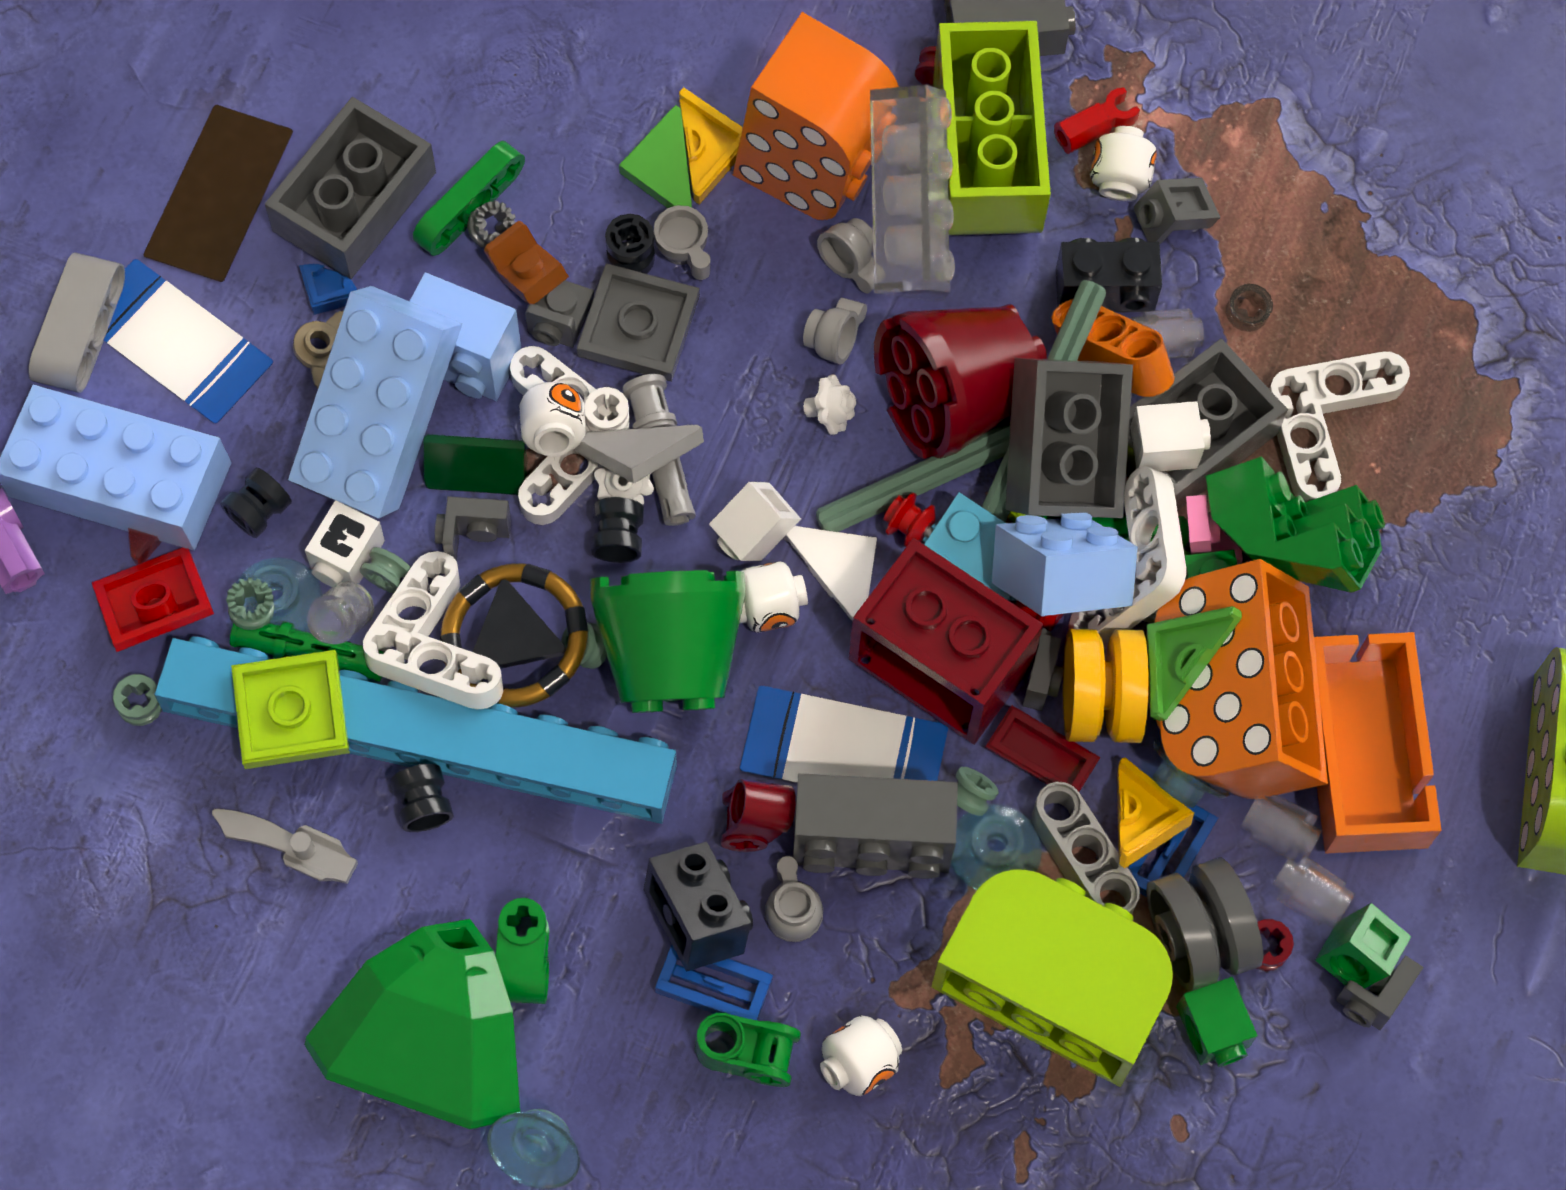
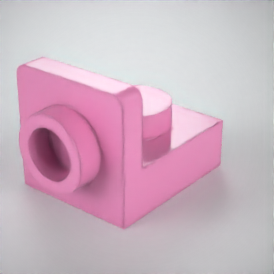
[1186,495,1242,564]

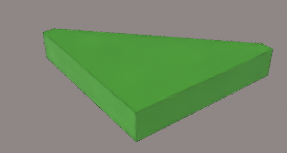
[619,105,692,208]
[1147,606,1242,721]

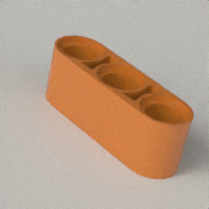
[1051,299,1175,397]

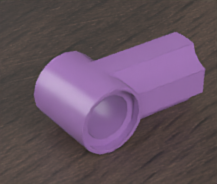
[0,488,45,594]

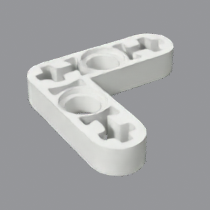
[510,346,630,525]
[1269,352,1410,502]
[1069,466,1186,648]
[363,551,503,709]

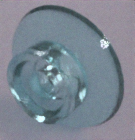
[236,557,322,631]
[1152,739,1230,808]
[951,804,1042,890]
[487,1109,580,1189]

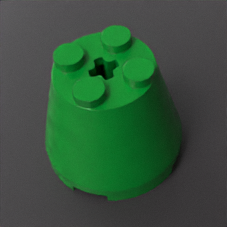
[589,570,745,713]

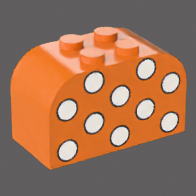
[733,12,899,220]
[1154,559,1328,799]

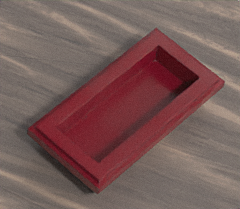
[985,705,1100,792]

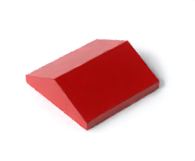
[92,547,214,652]

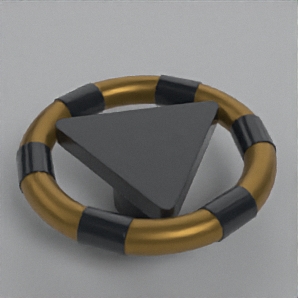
[440,564,588,708]

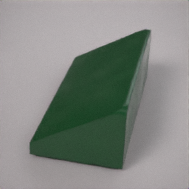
[423,434,528,495]

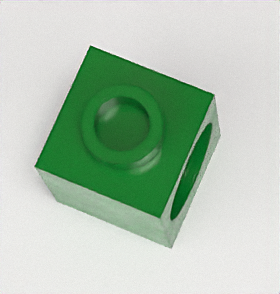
[1315,903,1412,989]
[1176,976,1258,1067]

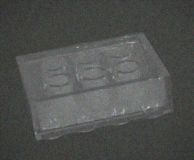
[870,85,955,302]

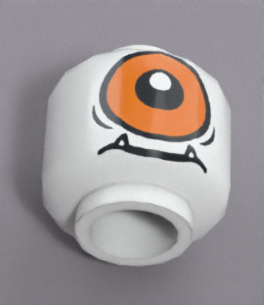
[1090,126,1157,201]
[519,382,586,457]
[739,561,808,633]
[820,1015,902,1096]

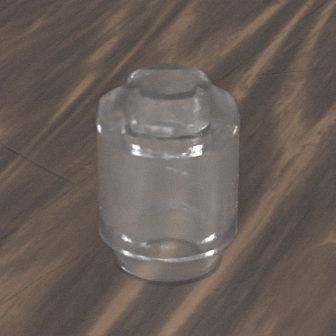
[1131,308,1204,359]
[307,581,374,644]
[1240,795,1323,862]
[1272,855,1355,929]

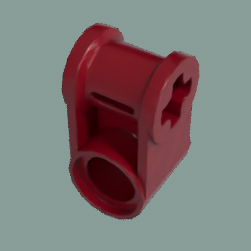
[721,779,796,852]

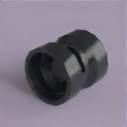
[605,214,655,274]
[220,467,292,538]
[591,497,644,563]
[390,764,454,832]

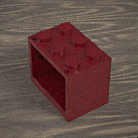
[848,538,1044,745]

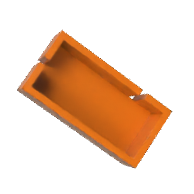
[1314,632,1442,854]

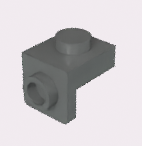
[1023,628,1064,711]

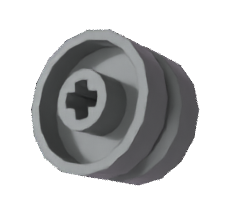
[1146,857,1264,991]

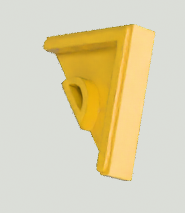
[679,87,743,205]
[1117,757,1194,869]

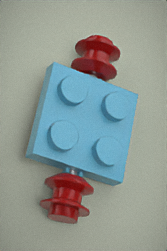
[883,492,1063,631]

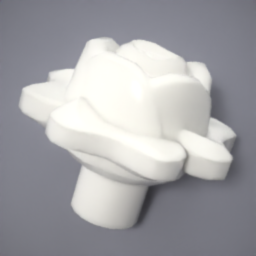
[803,374,856,435]
[594,468,654,505]

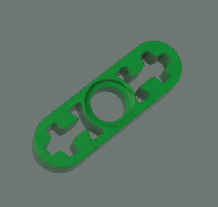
[413,141,525,256]

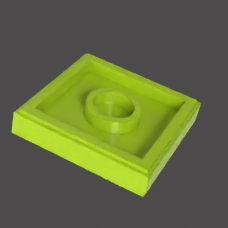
[231,650,350,769]

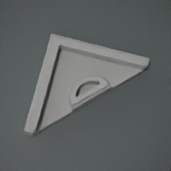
[574,425,704,483]

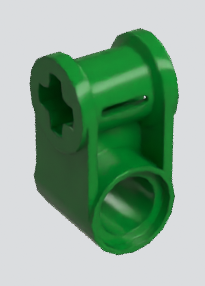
[495,898,550,1004]
[695,1013,801,1087]

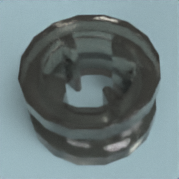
[1225,283,1273,332]

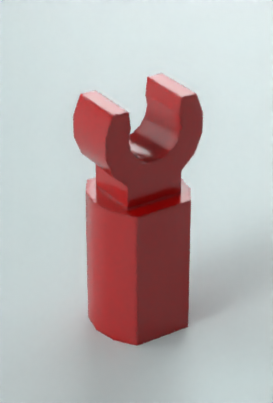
[1054,87,1140,154]

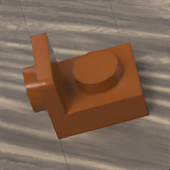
[484,221,569,305]

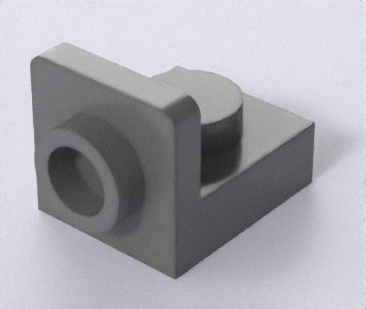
[1134,178,1221,244]
[525,280,594,348]
[435,496,511,561]
[1336,955,1424,1030]

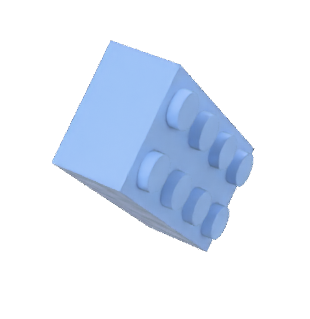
[288,286,463,518]
[0,385,231,551]

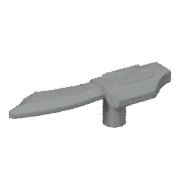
[212,809,358,884]

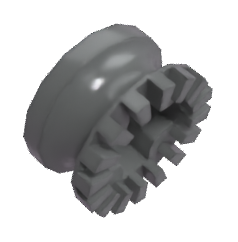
[467,201,516,248]

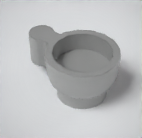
[654,205,710,280]
[817,218,887,294]
[803,297,867,365]
[765,856,823,942]

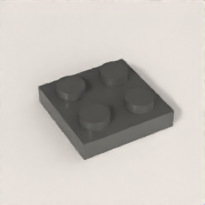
[577,263,700,382]

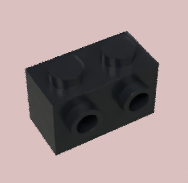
[1056,238,1162,312]
[643,842,753,972]

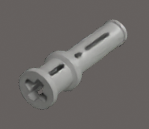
[622,374,696,526]

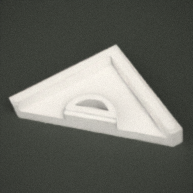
[784,526,877,622]

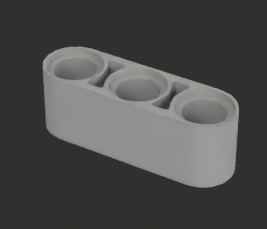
[29,252,125,393]
[1032,782,1140,914]

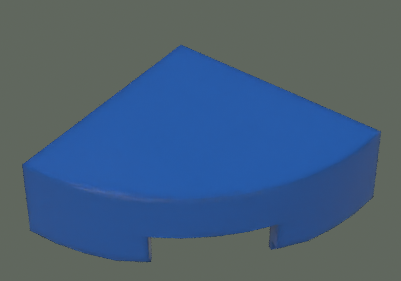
[299,264,357,315]

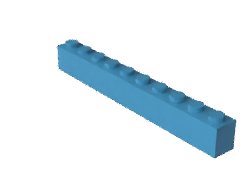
[155,637,677,824]

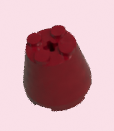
[874,304,1047,459]

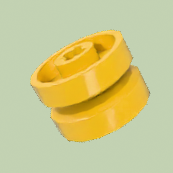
[1062,629,1149,743]

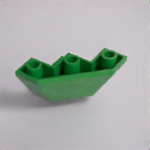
[1205,456,1385,593]
[304,919,520,1129]

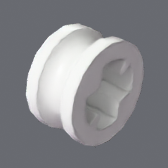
[584,387,630,432]

